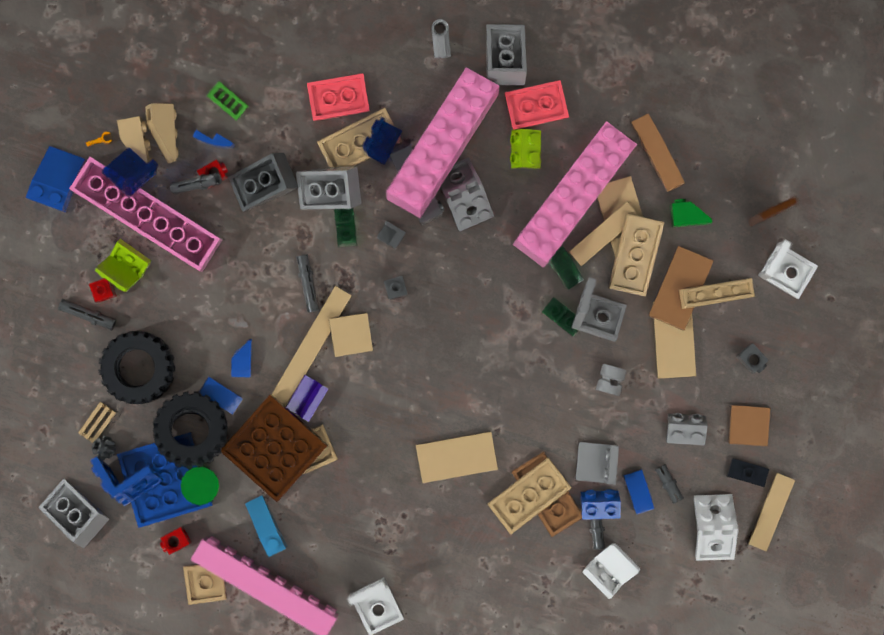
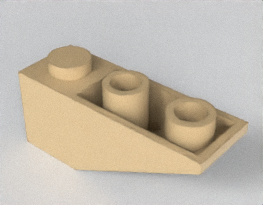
[145,104,178,163]
[117,116,154,175]

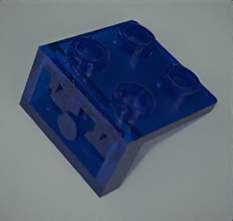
[362,117,403,165]
[102,148,158,198]

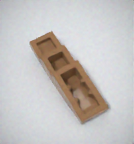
[631,114,685,192]

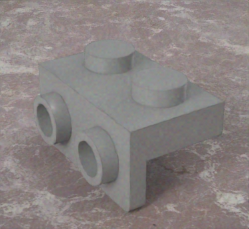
[666,413,708,445]

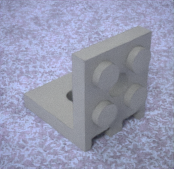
[440,157,494,232]
[572,277,627,342]

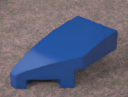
[231,339,252,378]

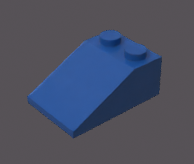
[25,146,86,213]

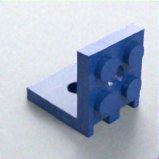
[90,456,163,506]

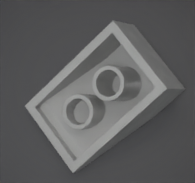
[486,24,527,85]
[296,166,361,209]
[38,479,109,548]

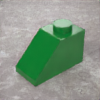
[670,199,712,228]

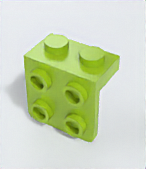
[95,239,152,292]

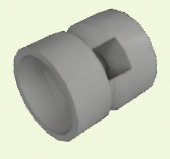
[596,364,627,396]

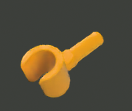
[86,132,112,146]

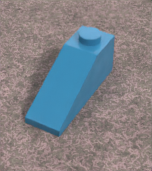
[245,495,288,557]

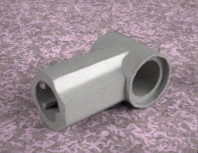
[431,19,451,58]

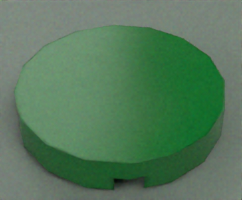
[181,467,220,505]

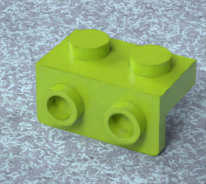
[510,129,541,169]

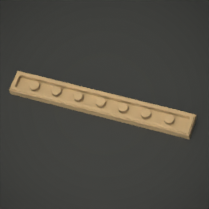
[272,286,352,407]

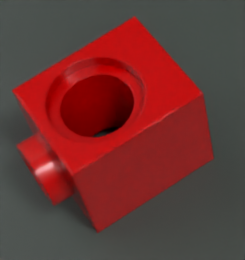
[197,159,229,189]
[89,279,117,303]
[160,526,192,555]

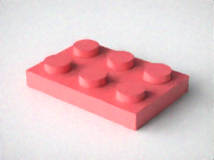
[307,73,370,121]
[504,80,569,130]

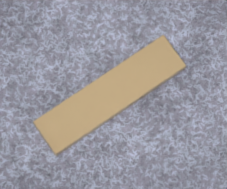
[569,202,639,266]
[679,278,755,309]
[748,473,795,552]

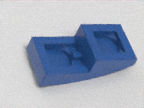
[193,130,235,148]
[199,376,243,415]
[624,470,654,515]

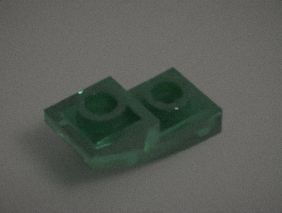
[334,208,357,248]
[549,245,584,290]
[542,297,579,337]

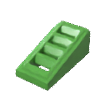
[206,81,248,121]

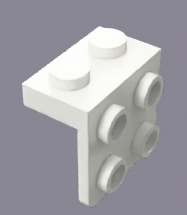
[582,543,640,599]

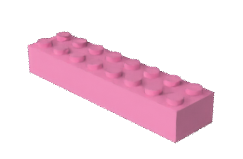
[386,68,499,218]
[513,121,637,268]
[69,157,222,272]
[191,536,339,635]

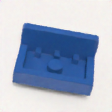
[580,489,621,519]

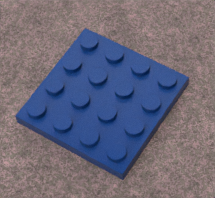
[117,432,213,528]

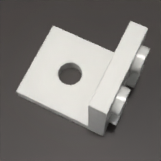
[758,240,818,299]
[693,494,738,561]
[347,577,404,635]

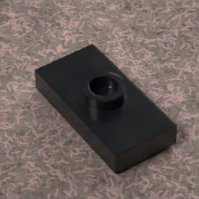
[727,458,769,487]

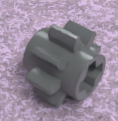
[92,435,116,460]

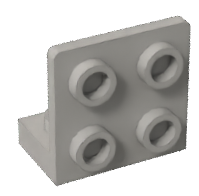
[576,442,619,485]

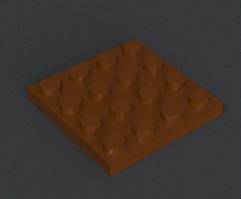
[221,394,328,502]

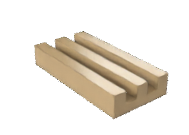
[78,402,117,443]

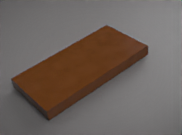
[748,197,798,226]

